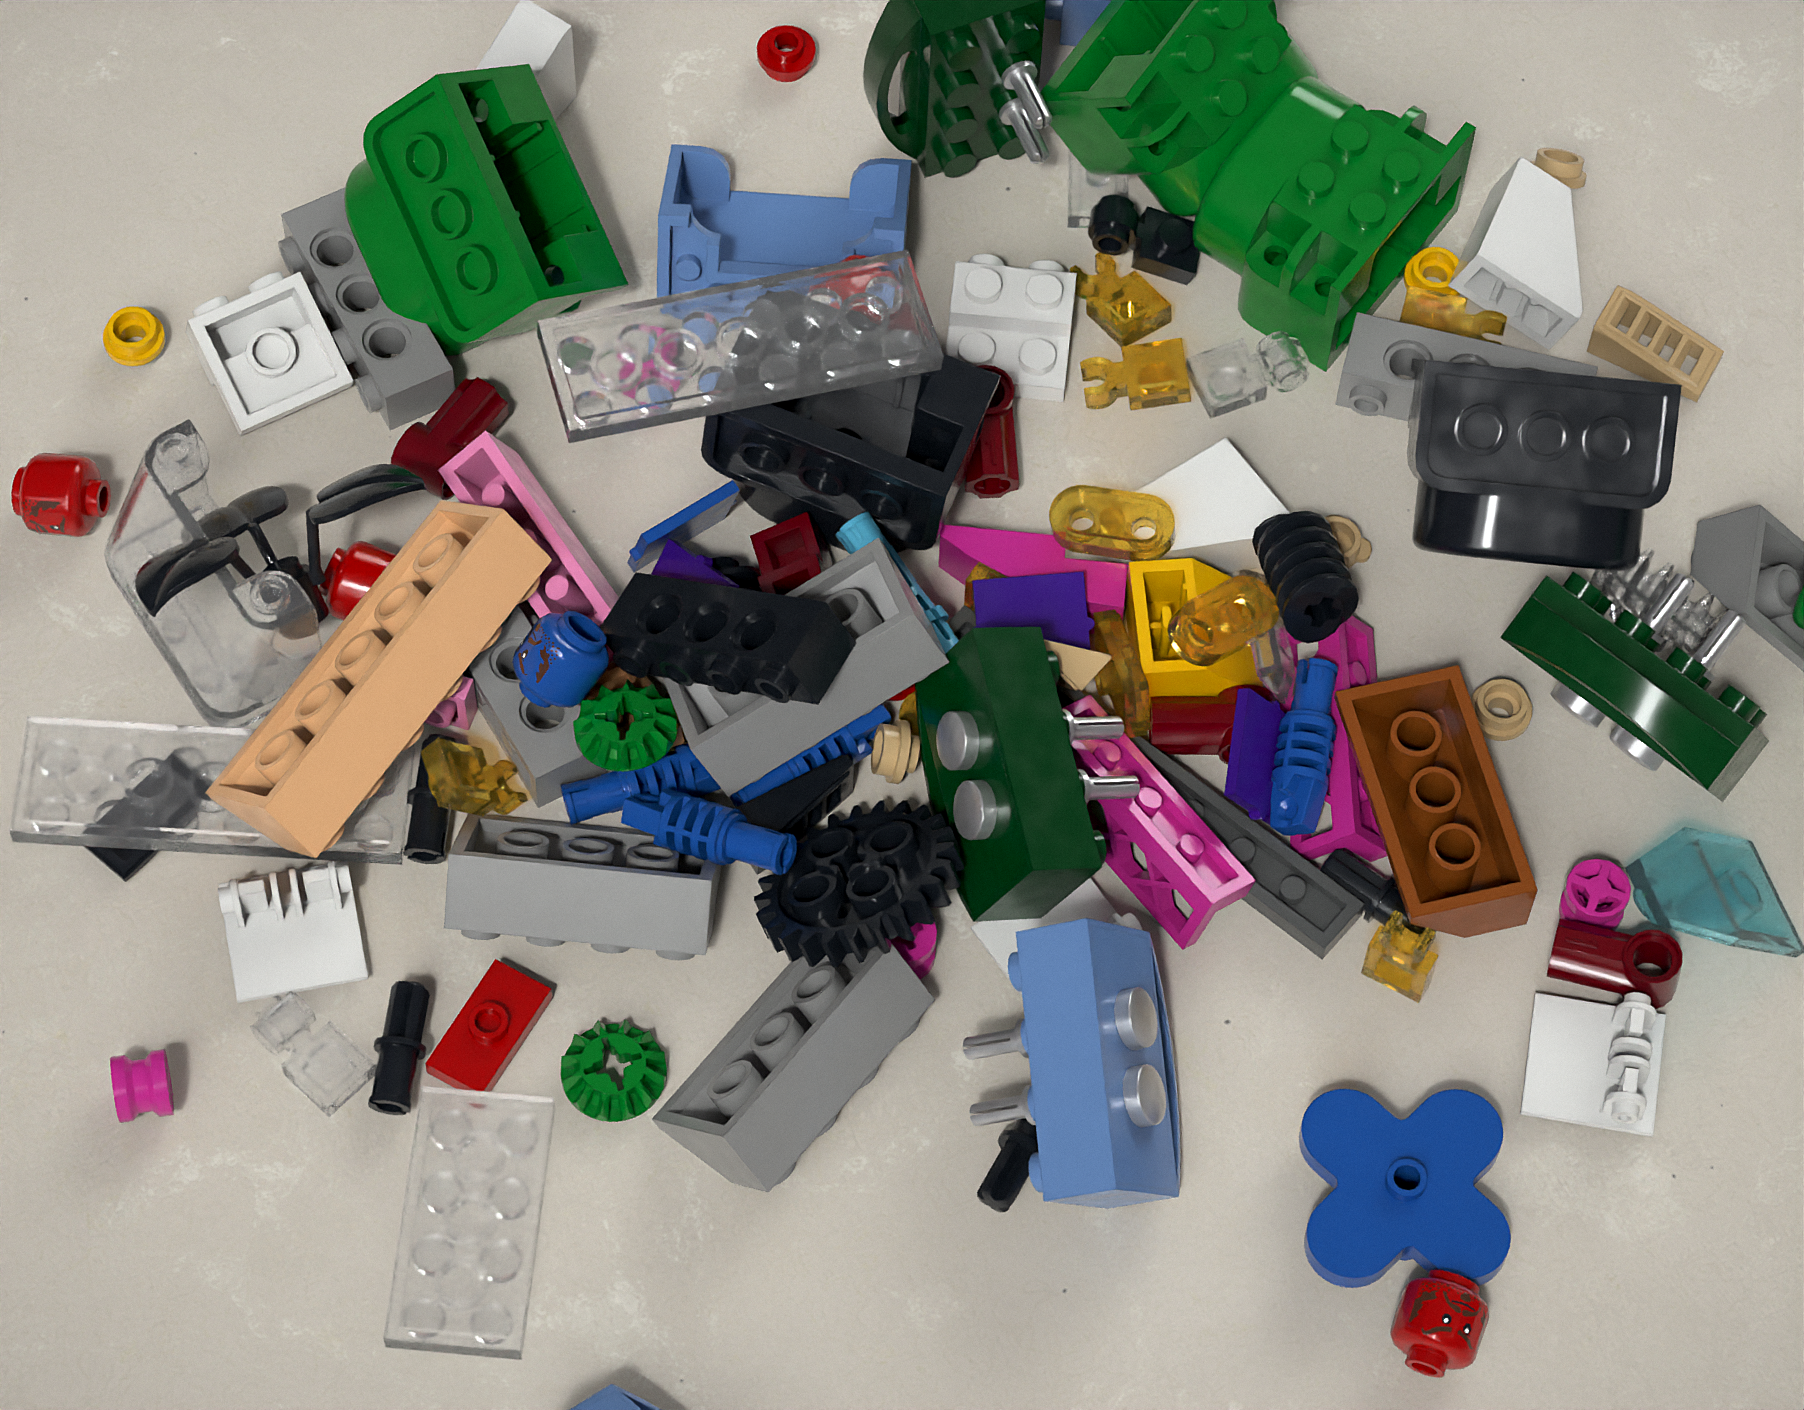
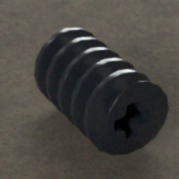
[1252,511,1359,644]

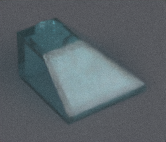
[1625,827,1804,958]

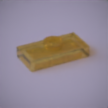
[1093,609,1150,738]

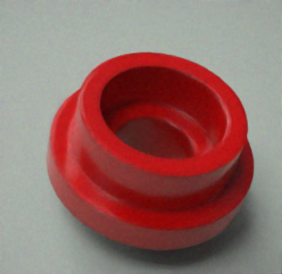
[757,25,816,82]

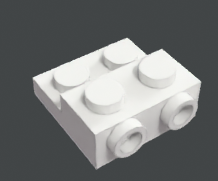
[945,254,1077,402]
[185,271,354,436]

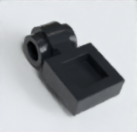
[1088,195,1199,286]

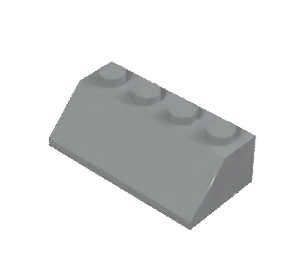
[663,538,949,797]
[444,813,721,960]
[652,944,935,1193]

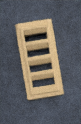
[1587,285,1724,402]

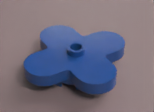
[1299,1089,1511,1288]

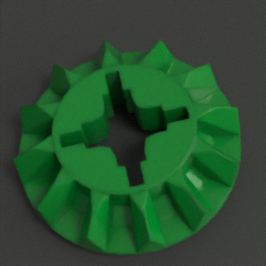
[573,679,678,772]
[561,1019,667,1122]

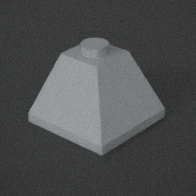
[1690,505,1804,672]

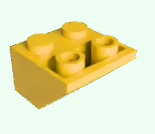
[1124,558,1263,710]

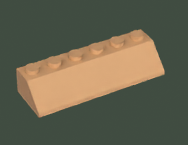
[205,500,552,858]

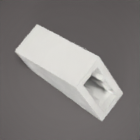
[476,0,577,120]
[1448,157,1583,350]
[1101,438,1290,573]

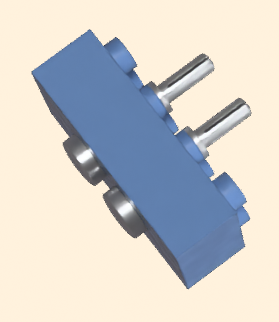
[963,918,1180,1209]

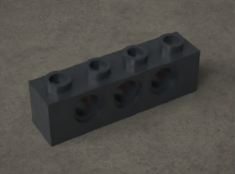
[600,572,856,705]

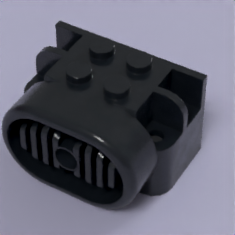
[701,283,1000,553]
[1407,359,1682,571]

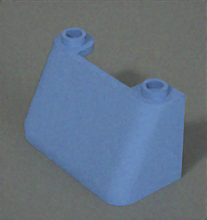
[657,144,912,327]

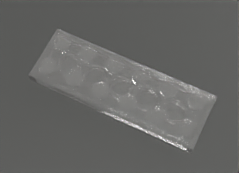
[537,250,944,443]
[9,716,415,865]

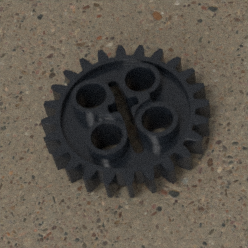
[754,800,964,967]

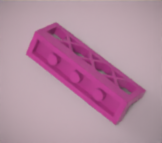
[1275,615,1387,862]
[1061,695,1256,950]

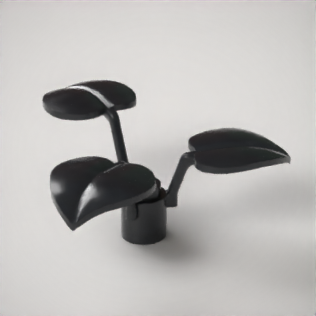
[135,464,428,634]

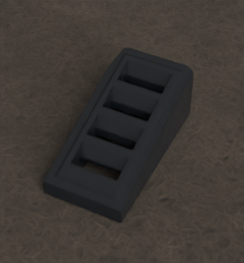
[735,754,854,875]

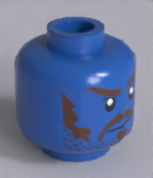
[512,611,609,708]

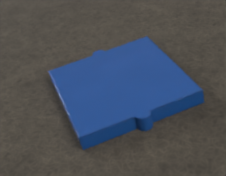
[627,480,740,573]

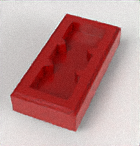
[425,959,553,1103]

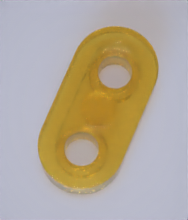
[1049,485,1176,561]
[1168,575,1279,667]

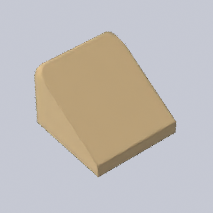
[1044,640,1111,691]

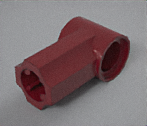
[964,365,1019,499]
[391,377,509,500]
[1149,684,1274,764]
[1546,918,1683,1009]

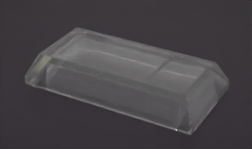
[1237,569,1296,704]

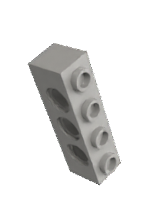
[278,188,455,430]
[1335,312,1598,421]
[463,604,606,808]

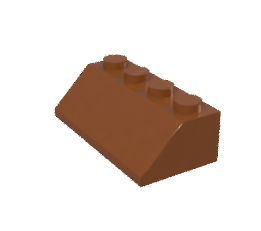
[1334,665,1538,938]

